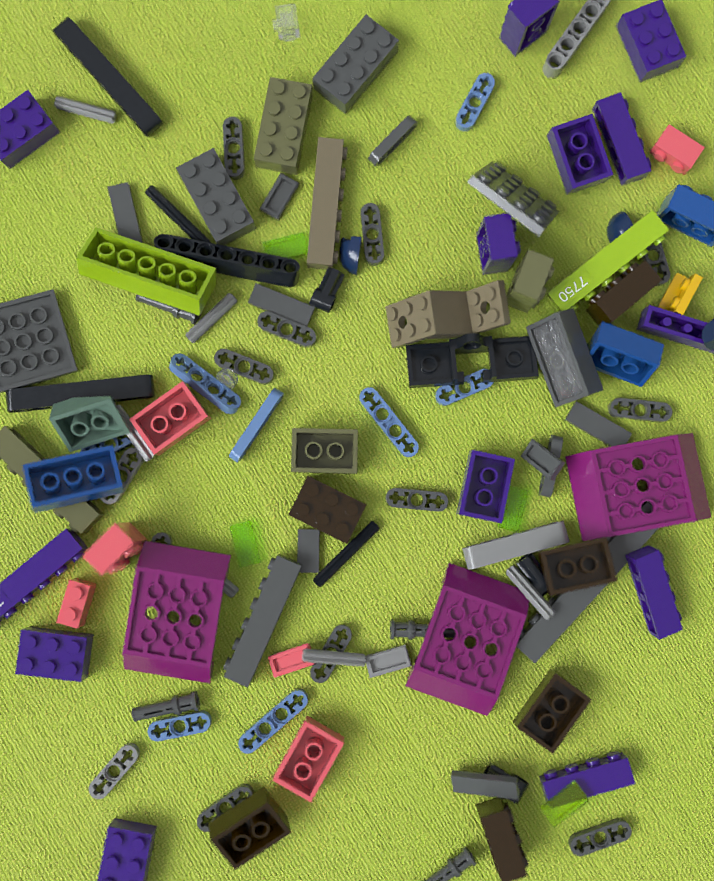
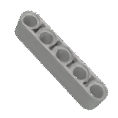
[543,0,611,78]
[462,521,570,570]

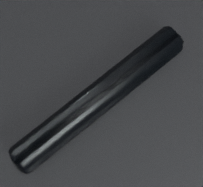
[145,185,211,243]
[313,521,380,587]

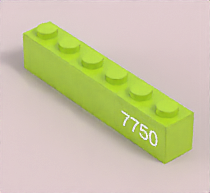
[546,210,669,311]

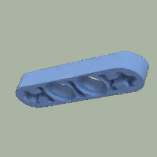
[169,353,241,414]
[359,387,419,457]
[229,388,284,463]
[238,689,308,754]

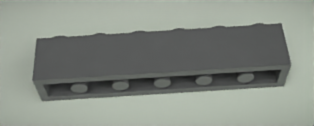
[223,554,302,688]

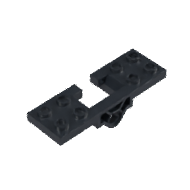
[406,333,539,388]

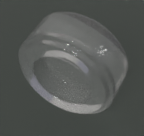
[216,368,238,390]

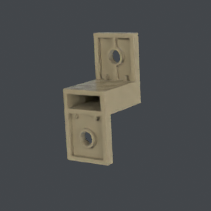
[385,280,511,348]

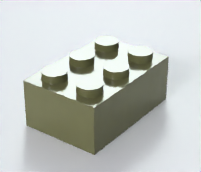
[506,250,555,313]
[291,428,358,474]

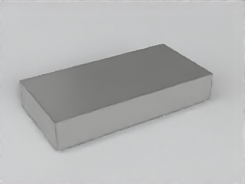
[365,644,412,678]

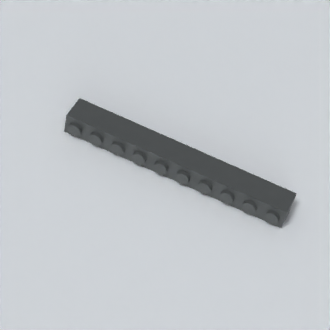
[516,501,658,663]

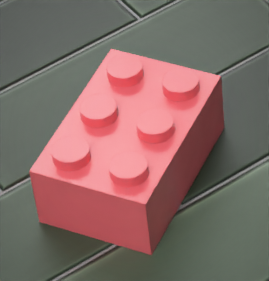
[129,381,212,456]
[82,522,148,575]
[272,716,344,802]

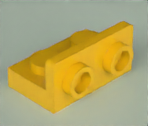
[658,273,703,315]

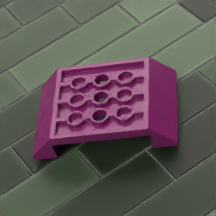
[565,433,712,541]
[122,541,231,683]
[405,562,529,716]

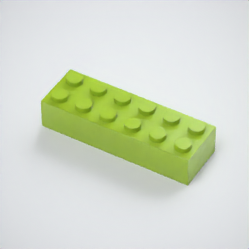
[76,227,216,316]

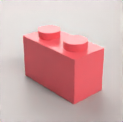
[649,124,705,175]
[56,578,97,629]

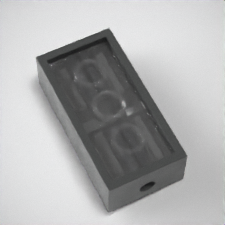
[526,308,604,408]

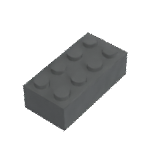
[312,14,399,115]
[176,148,256,246]

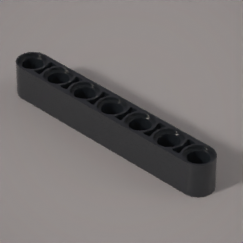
[52,16,164,137]
[154,234,300,287]
[5,375,155,413]

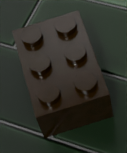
[586,260,662,326]
[288,476,366,544]
[538,537,618,596]
[513,669,592,754]
[208,787,291,870]
[475,797,529,881]

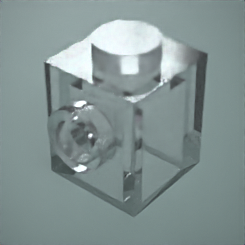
[272,3,300,41]

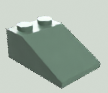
[49,396,130,452]

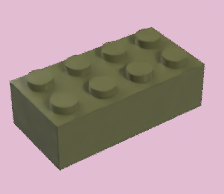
[254,77,313,175]

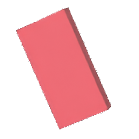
[268,643,316,678]

